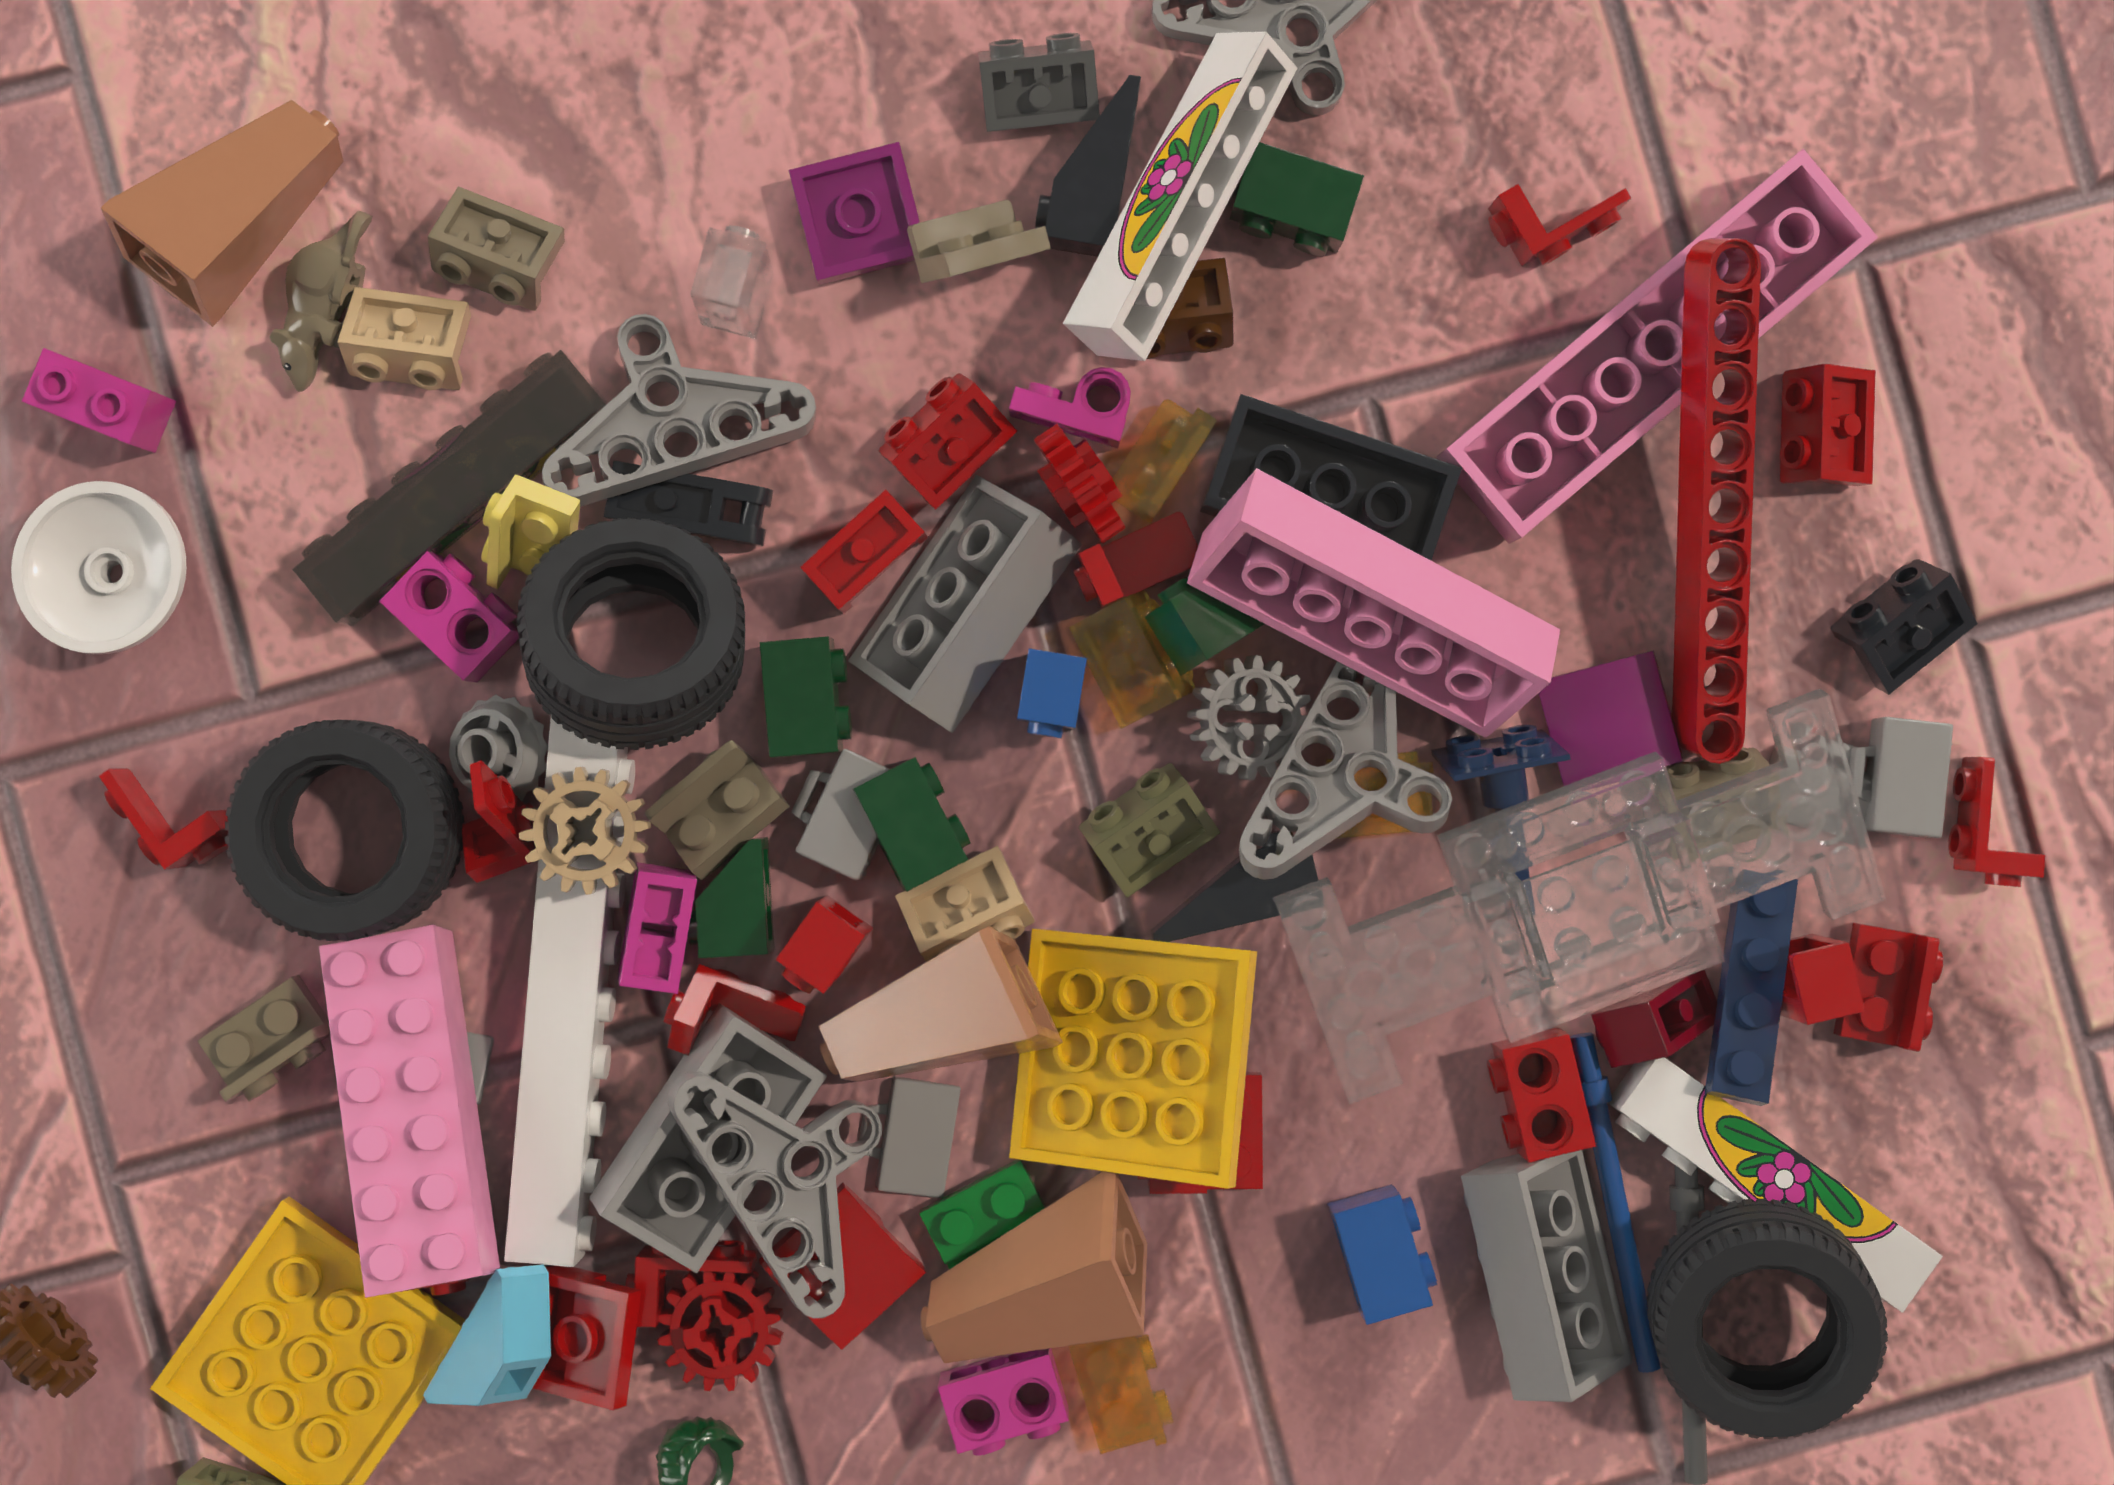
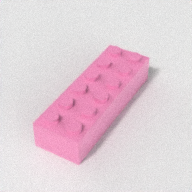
[1187,468,1560,738]
[319,925,500,1298]

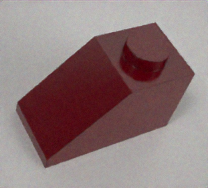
[1591,965,1717,1068]

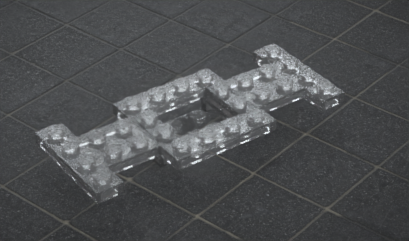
[1273,689,1886,1104]

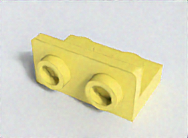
[481,474,581,589]

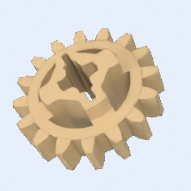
[519,767,651,895]

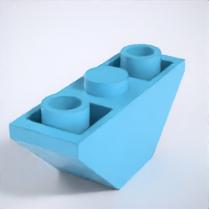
[423,1264,551,1406]

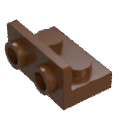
[1146,258,1234,359]

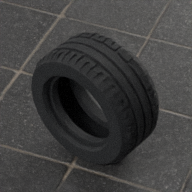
[517,518,745,750]
[225,720,464,941]
[1647,1199,1888,1439]

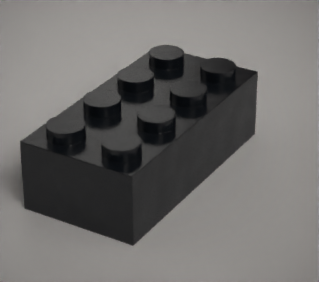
[1200,394,1462,560]

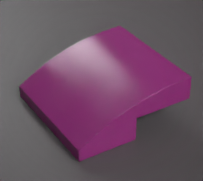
[1539,650,1684,792]

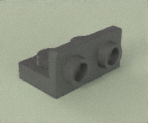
[978,33,1100,132]

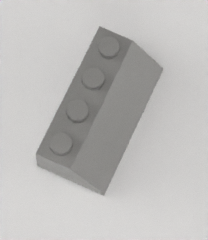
[848,475,1082,733]
[589,1003,827,1273]
[1461,1150,1633,1402]

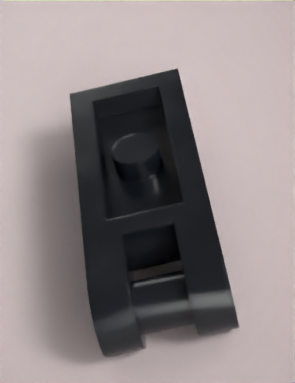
[604,461,773,547]

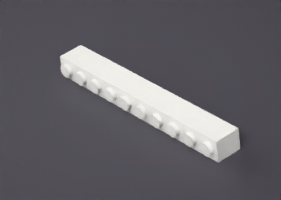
[504,715,635,1267]

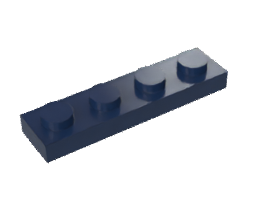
[1704,867,1798,1106]

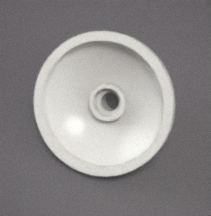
[11,481,187,654]

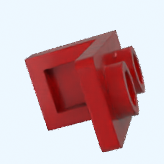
[1488,184,1631,267]
[1073,512,1198,610]
[1948,757,2046,887]
[462,760,536,883]
[99,768,228,870]
[663,964,806,1056]
[625,1240,758,1328]

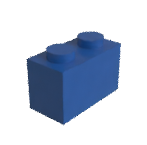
[1017,648,1087,739]
[1327,1184,1437,1325]

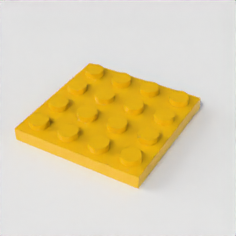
[1009,928,1257,1189]
[150,1196,465,1485]

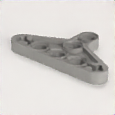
[1151,0,1377,116]
[542,314,816,507]
[1239,661,1452,880]
[667,1072,882,1318]

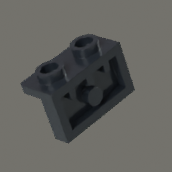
[1830,559,1978,695]

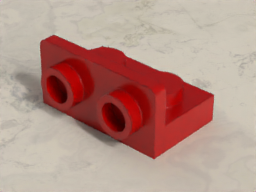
[1780,364,1876,486]
[878,373,1018,510]
[1833,922,1943,1052]

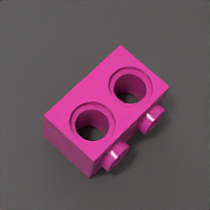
[22,348,176,453]
[379,551,519,683]
[618,862,697,994]
[938,1348,1069,1456]

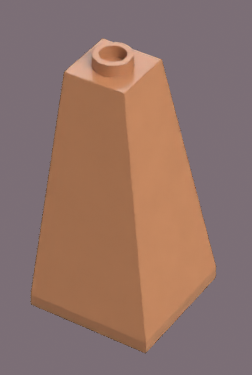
[101,100,344,327]
[818,926,1063,1082]
[921,1171,1147,1363]

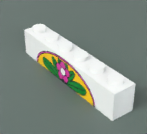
[1063,32,1298,361]
[1608,1058,1943,1313]

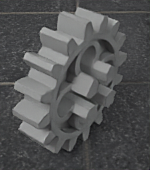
[1187,655,1311,780]

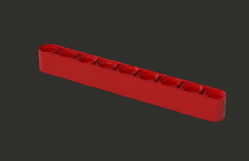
[1672,238,1761,764]

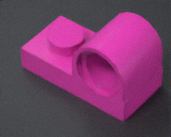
[1009,367,1131,449]

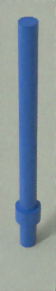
[1570,1032,1661,1373]

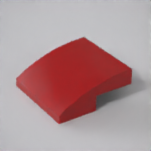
[759,1183,926,1350]

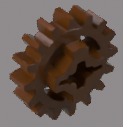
[0,1284,98,1398]

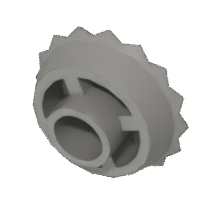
[449,694,548,801]

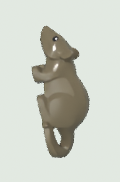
[270,211,373,392]

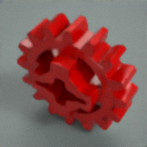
[1034,424,1126,543]
[657,1270,784,1392]

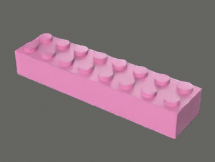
[1436,149,1878,544]

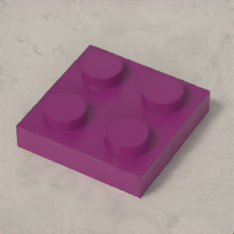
[789,142,920,285]

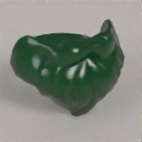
[656,1416,744,1485]

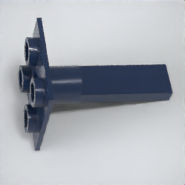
[1431,725,1571,918]

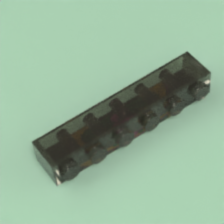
[292,350,608,626]

